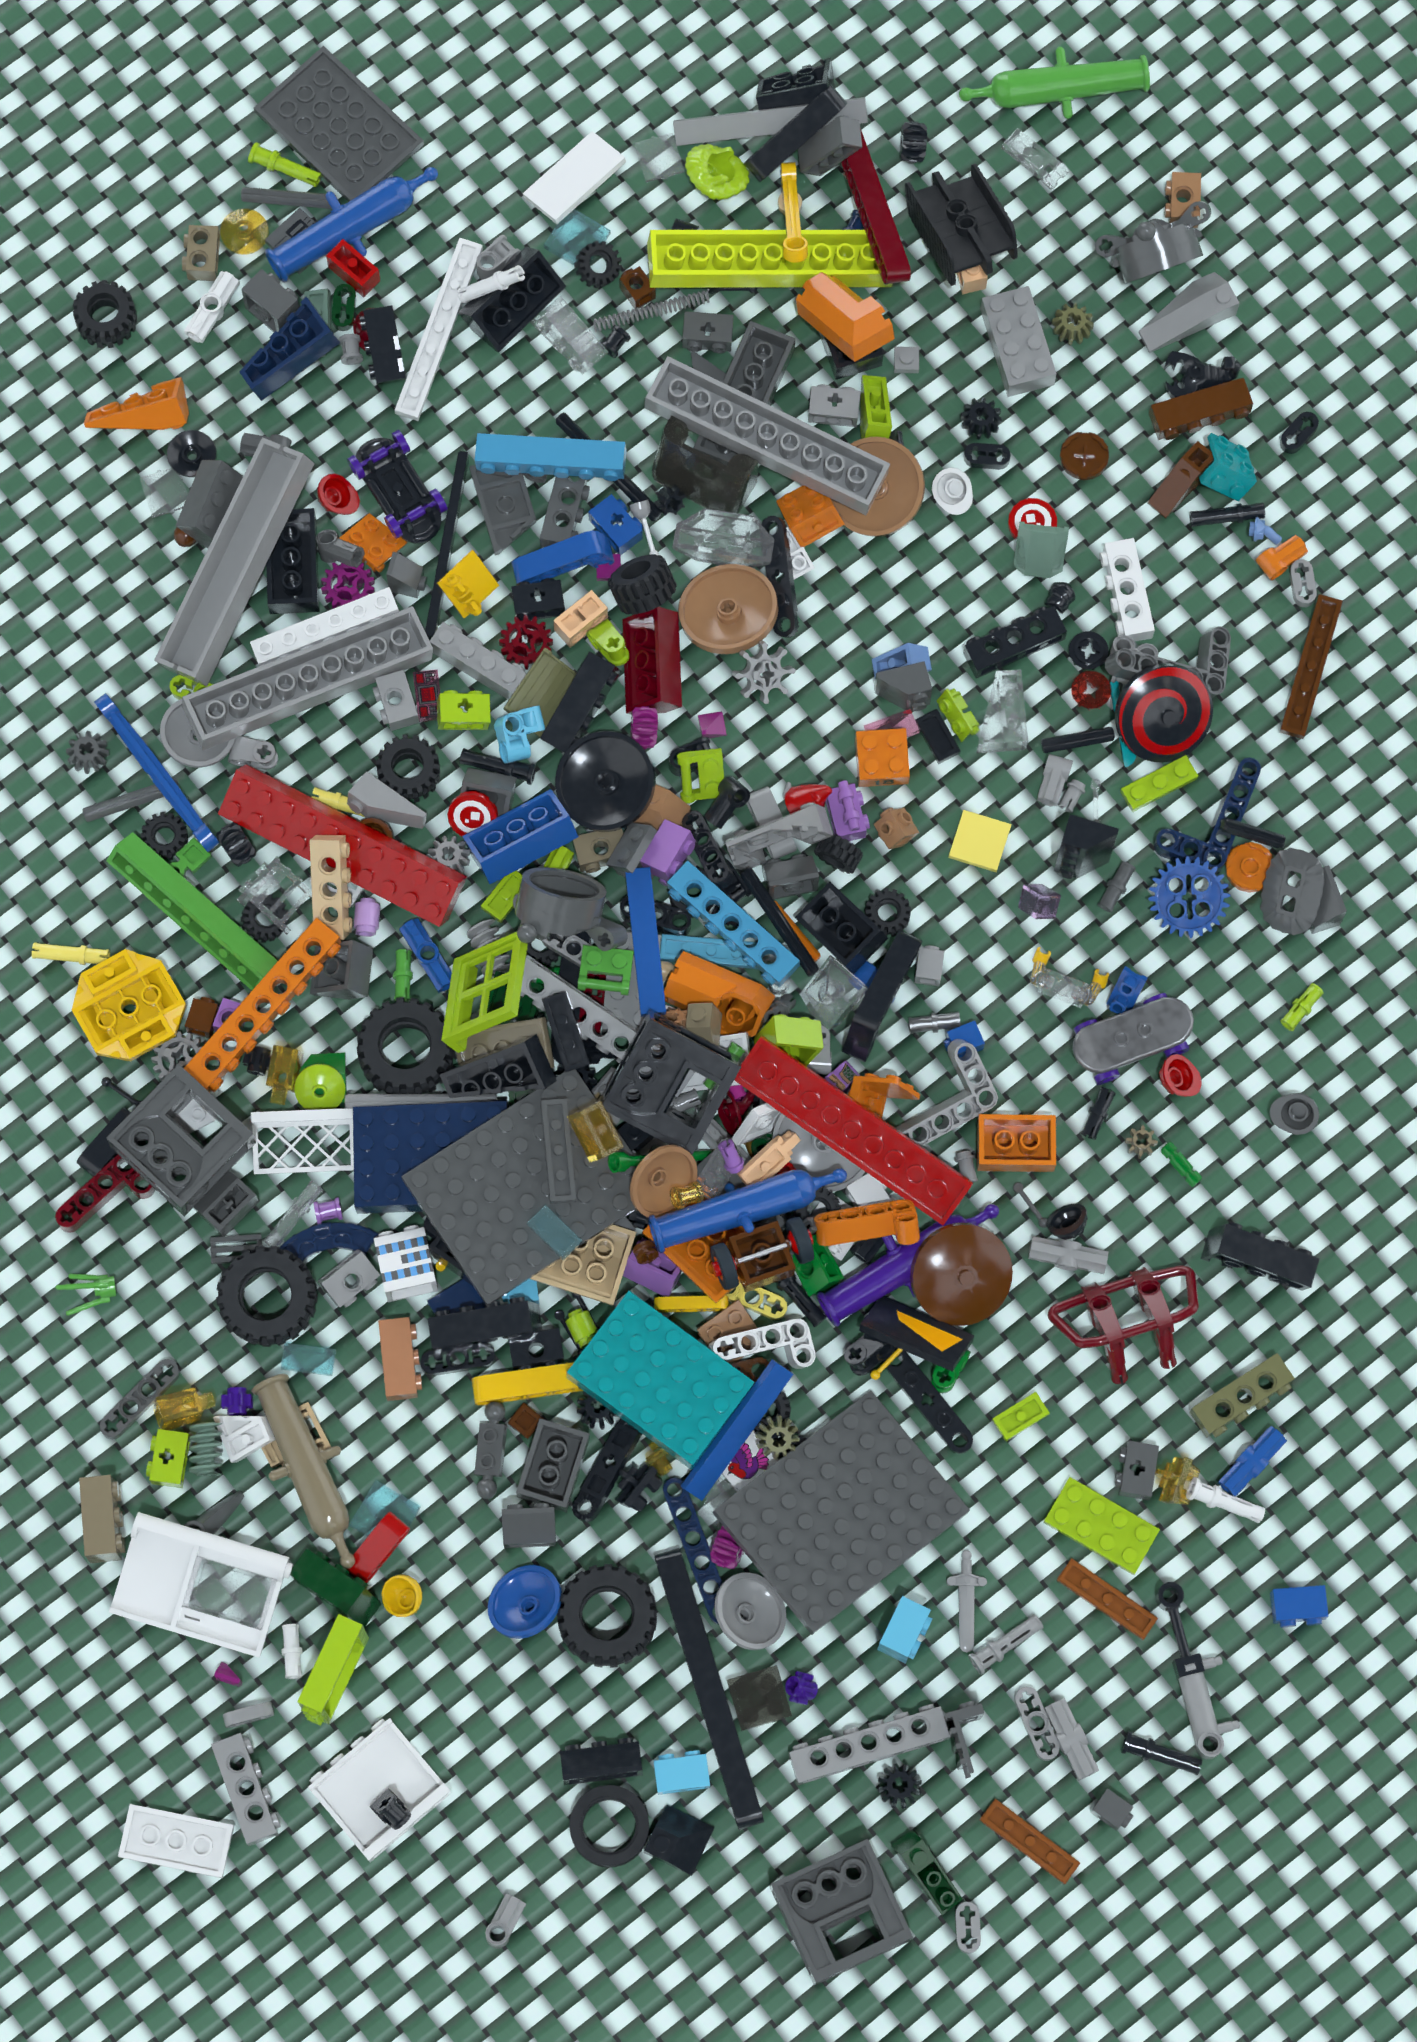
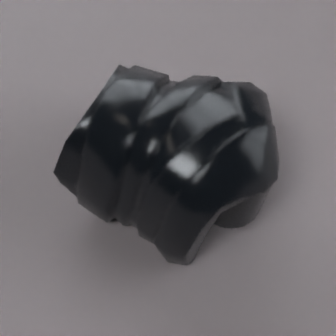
[1045,582,1076,614]

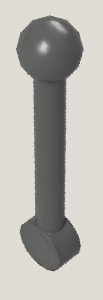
[1013,1183,1047,1228]

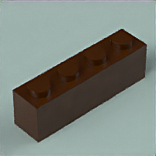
[1149,377,1253,440]

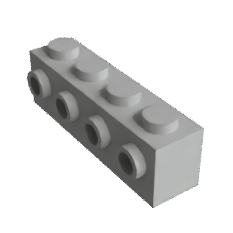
[430,622,526,700]

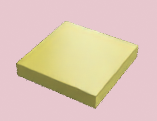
[948,810,1012,872]

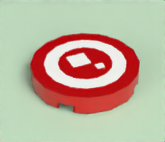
[1008,498,1057,540]
[447,791,498,837]

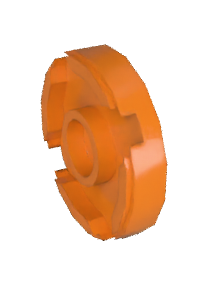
[1225,842,1273,893]

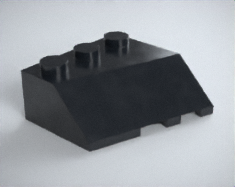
[756,57,835,110]

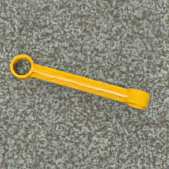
[781,162,808,263]

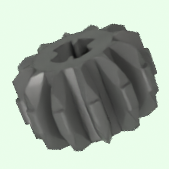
[66,730,109,774]

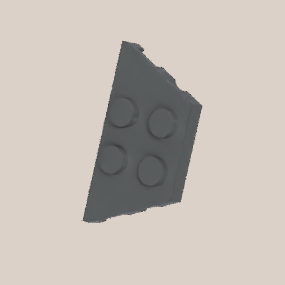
[469,465,536,556]

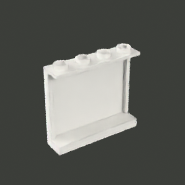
[308,1718,451,1862]

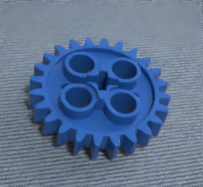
[1148,856,1231,938]

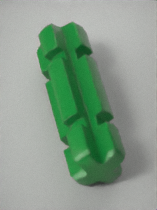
[1161,1142,1202,1187]

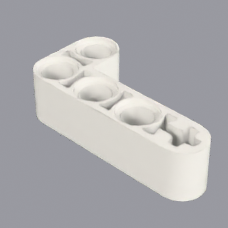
[708,1319,816,1369]

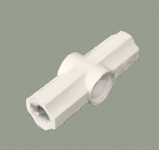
[184,271,240,343]

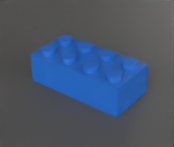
[462,789,579,884]

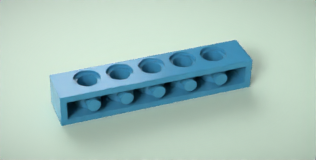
[667,860,800,988]

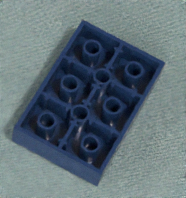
[353,1101,508,1214]

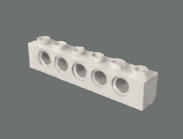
[250,587,399,666]

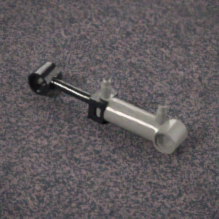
[1156,1582,1240,1760]

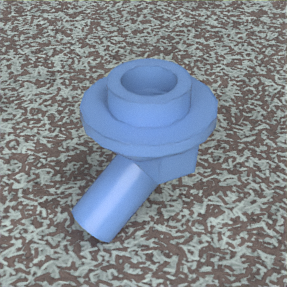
[1249,517,1282,545]

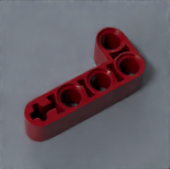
[55,1155,155,1233]

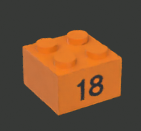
[855,728,910,787]

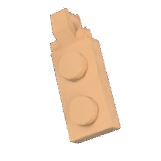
[736,1130,801,1186]

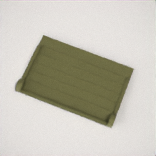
[503,648,576,737]

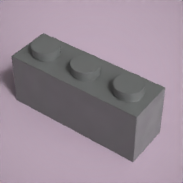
[798,115,862,176]

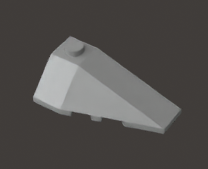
[1139,272,1239,353]

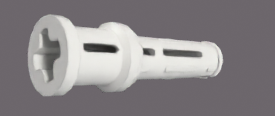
[1186,1477,1265,1523]

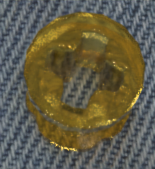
[670,1181,704,1210]

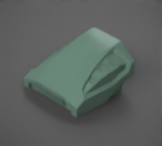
[1013,521,1069,578]

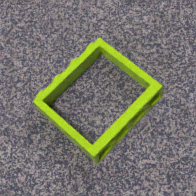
[297,1614,369,1726]

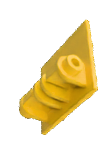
[437,550,499,619]

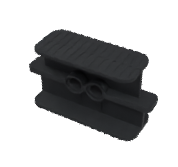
[905,164,1018,286]

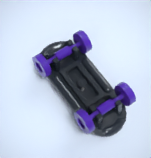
[347,430,448,544]

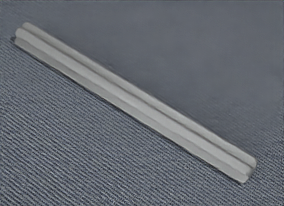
[344,1094,497,1109]

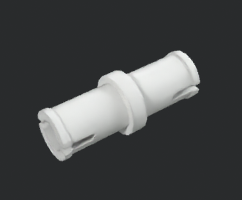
[281,1624,303,1679]

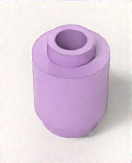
[354,898,380,937]

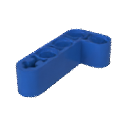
[511,530,615,584]

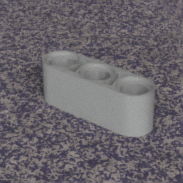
[746,786,797,860]

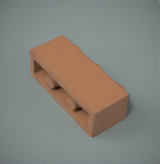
[378,1317,422,1401]

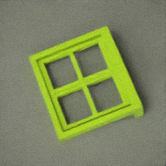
[441,932,528,1053]

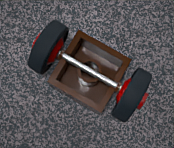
[710,1217,814,1292]

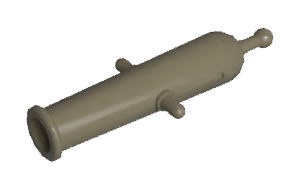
[251,1374,355,1568]

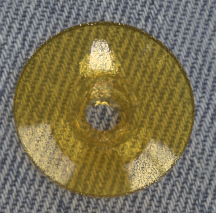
[220,209,269,255]

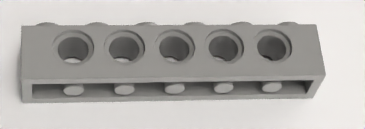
[789,1704,950,1785]

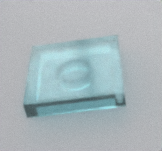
[544,209,611,265]
[349,1481,421,1552]

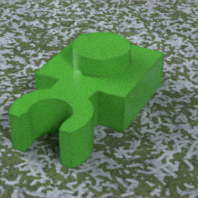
[169,837,212,878]

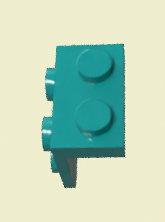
[1199,433,1257,502]

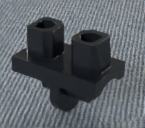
[615,1463,663,1512]

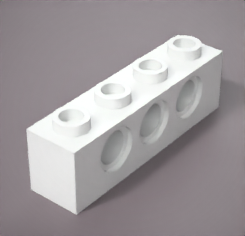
[1100,538,1155,642]

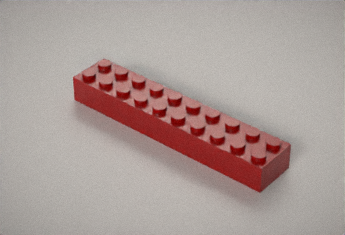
[218,764,467,927]

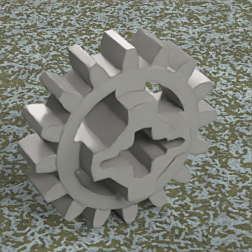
[151,1031,202,1081]

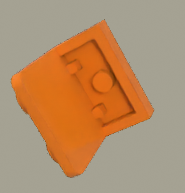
[848,1073,920,1119]

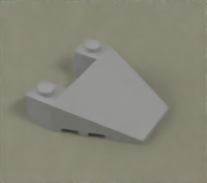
[725,803,833,871]

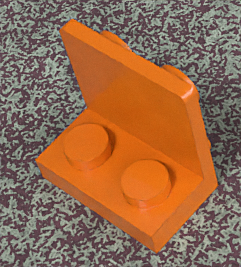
[776,485,845,547]

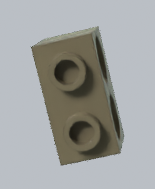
[182,225,220,281]

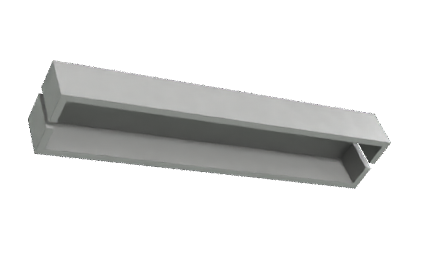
[154,437,314,686]

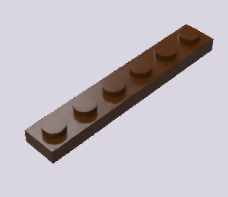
[1279,594,1343,739]

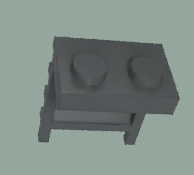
[606,822,657,879]
[944,1701,984,1779]

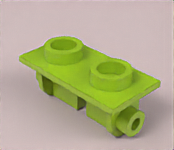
[937,689,980,742]

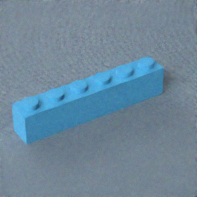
[475,433,627,481]

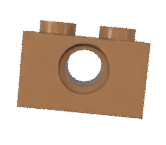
[1164,172,1201,228]

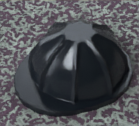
[1046,1204,1088,1240]

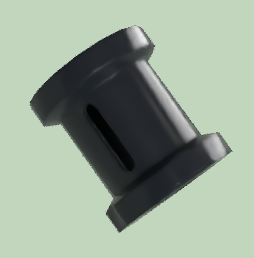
[599,325,631,358]

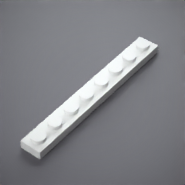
[395,238,483,421]

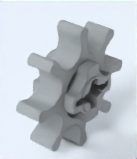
[732,640,796,704]

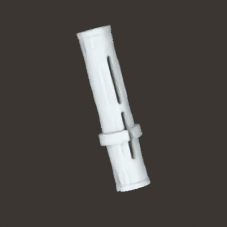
[458,265,525,303]

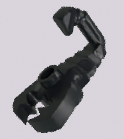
[1164,351,1241,398]

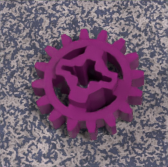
[321,563,375,609]

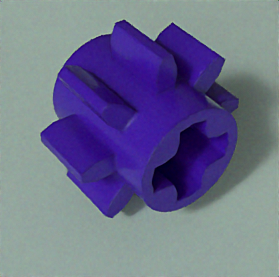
[221,1387,253,1416]
[785,1671,818,1705]

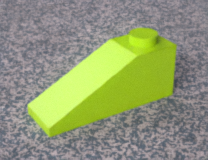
[860,375,892,439]

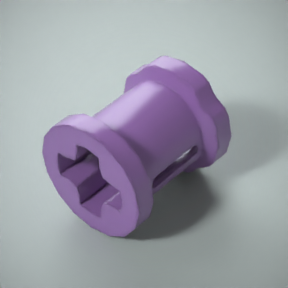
[313,1197,343,1224]

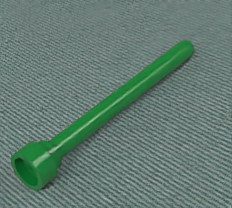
[608,1150,712,1173]

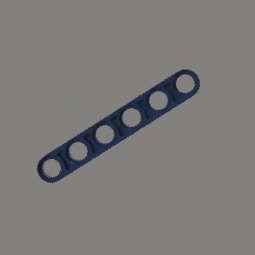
[663,1478,722,1625]

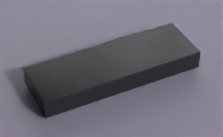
[542,991,591,1072]

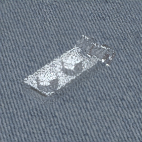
[1001,128,1069,190]

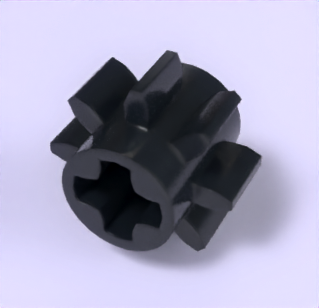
[654,484,686,515]
[242,1046,275,1076]

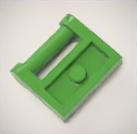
[578,945,634,996]

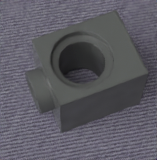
[1090,1788,1134,1831]

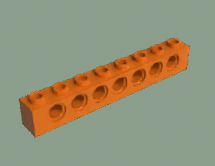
[184,918,341,1093]

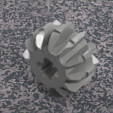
[428,836,470,874]

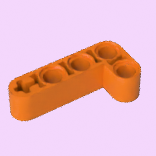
[814,1199,920,1246]

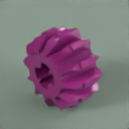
[630,706,658,749]
[710,1526,744,1569]

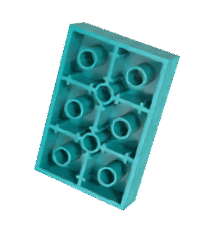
[566,1291,755,1470]

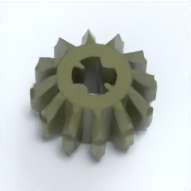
[1052,302,1094,345]
[755,1415,800,1460]

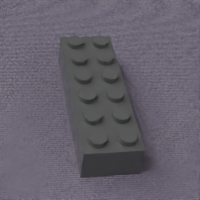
[693,321,796,477]

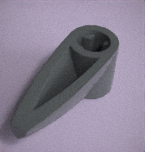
[184,1491,245,1535]

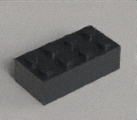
[266,508,319,614]

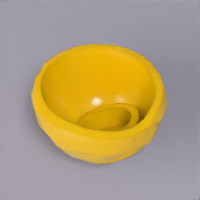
[382,1574,422,1617]

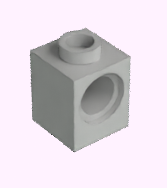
[914,945,945,986]

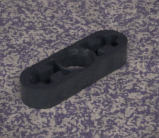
[420,1343,495,1376]

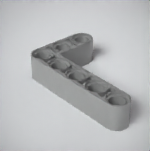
[895,1039,998,1147]

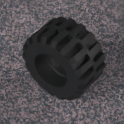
[73,280,137,348]
[608,554,677,615]
[376,735,440,803]

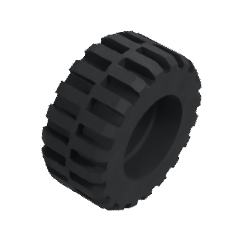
[357,998,455,1094]
[216,1245,318,1347]
[557,1564,657,1668]

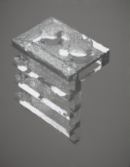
[236,856,312,935]

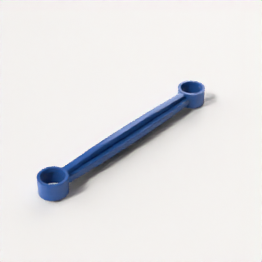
[94,693,220,852]

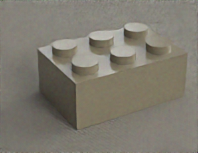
[79,1475,126,1563]

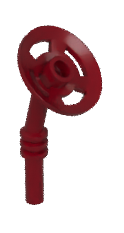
[717,1090,755,1136]

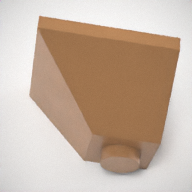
[627,785,691,835]

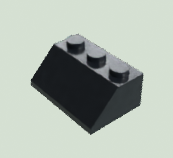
[560,1738,643,1786]

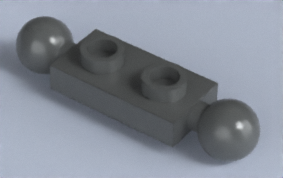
[474,1401,507,1499]

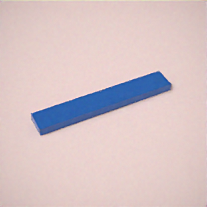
[625,867,666,1017]
[681,1359,793,1501]

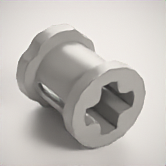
[339,333,363,365]

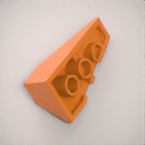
[84,377,189,430]

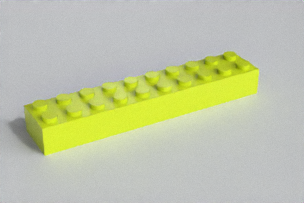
[647,230,893,288]

